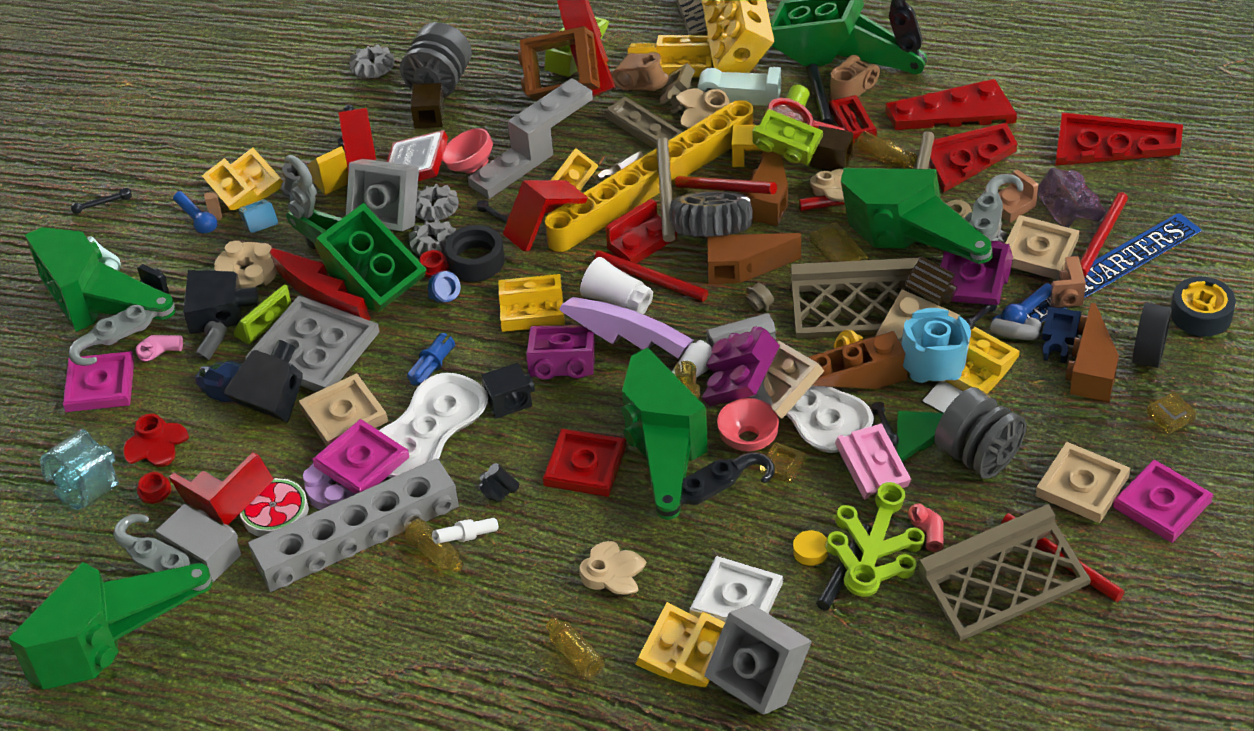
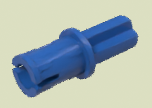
[407,333,455,386]

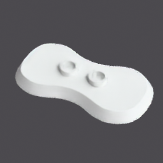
[379,373,488,478]
[750,379,874,453]

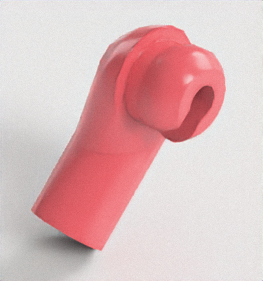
[908,503,944,552]

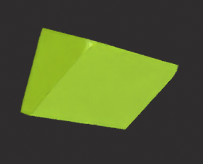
[234,284,292,345]

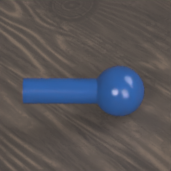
[173,191,218,233]
[1001,283,1052,324]

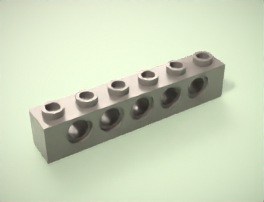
[248,458,459,592]

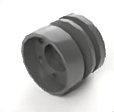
[400,22,472,98]
[934,387,1027,479]

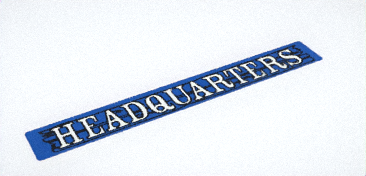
[993,213,1201,323]

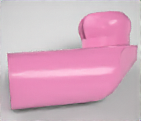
[135,335,183,361]

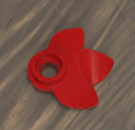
[124,413,189,467]

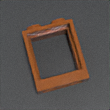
[518,26,600,101]

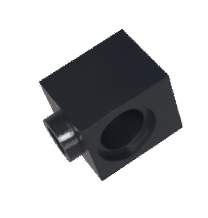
[481,363,535,419]

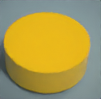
[793,530,828,566]

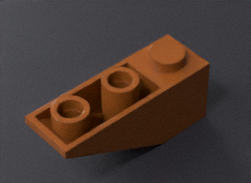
[741,151,788,226]
[707,233,801,284]
[1065,303,1119,402]
[808,331,907,389]

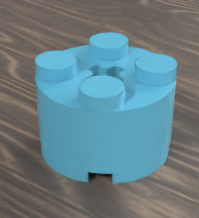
[901,308,971,383]

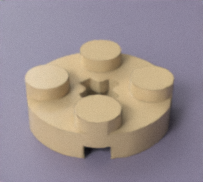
[214,241,277,288]

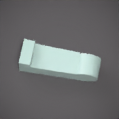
[697,67,781,106]

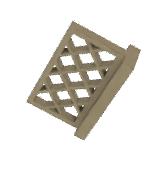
[791,258,919,339]
[919,504,1091,641]

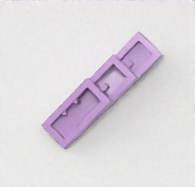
[559,297,693,359]

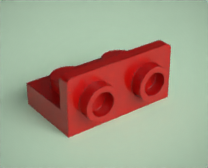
[605,199,678,264]

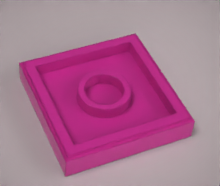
[63,351,134,412]
[312,419,409,494]
[1113,459,1213,543]

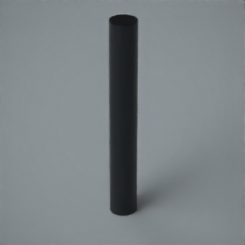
[807,64,833,125]
[816,524,872,610]

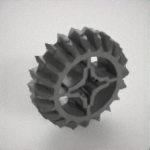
[669,191,752,237]

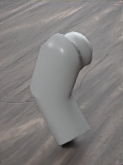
[991,317,1042,341]

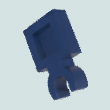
[1042,307,1082,363]

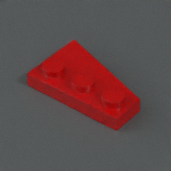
[929,123,1018,193]

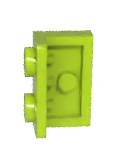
[752,109,823,166]

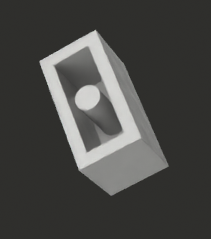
[156,504,241,582]

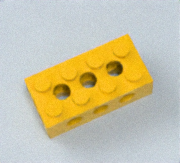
[702,0,774,73]

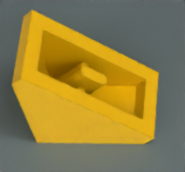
[307,146,348,195]

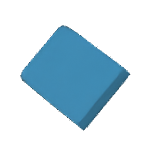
[238,199,278,233]

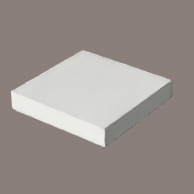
[689,556,783,622]

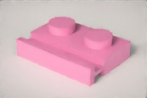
[835,423,911,500]

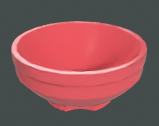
[442,128,493,174]
[717,398,779,452]

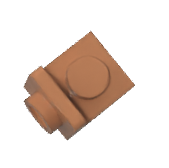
[998,169,1038,223]
[1050,256,1086,308]

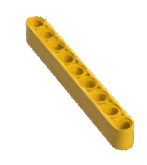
[545,100,753,252]

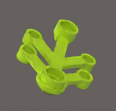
[825,482,925,597]

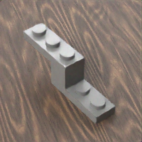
[468,78,593,199]

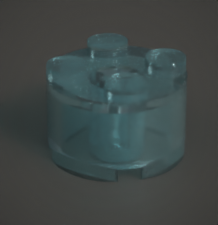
[40,429,119,510]

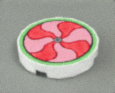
[240,478,309,537]

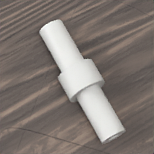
[432,518,498,544]

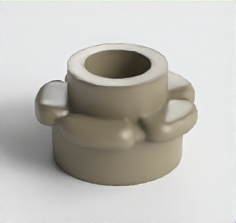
[746,282,775,312]

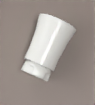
[580,257,654,314]

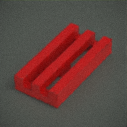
[829,95,877,144]

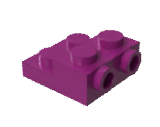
[940,241,1013,305]
[527,325,595,379]
[702,326,780,407]

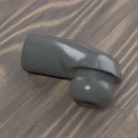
[195,321,227,361]

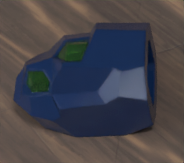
[194,361,242,403]

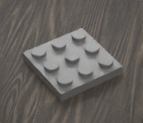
[245,295,380,392]

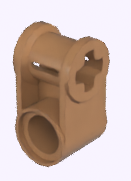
[612,52,669,91]
[829,55,880,101]

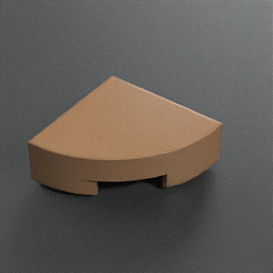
[204,192,222,221]

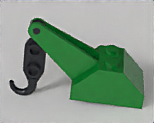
[770,0,927,74]
[621,347,775,520]

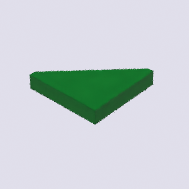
[896,411,944,463]

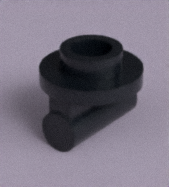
[479,463,519,502]

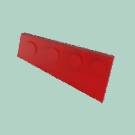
[885,79,1017,130]
[1055,112,1183,166]

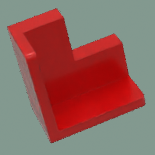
[503,180,588,252]
[169,452,274,525]

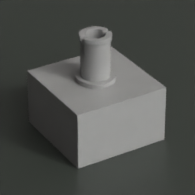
[346,159,419,231]
[704,604,812,715]

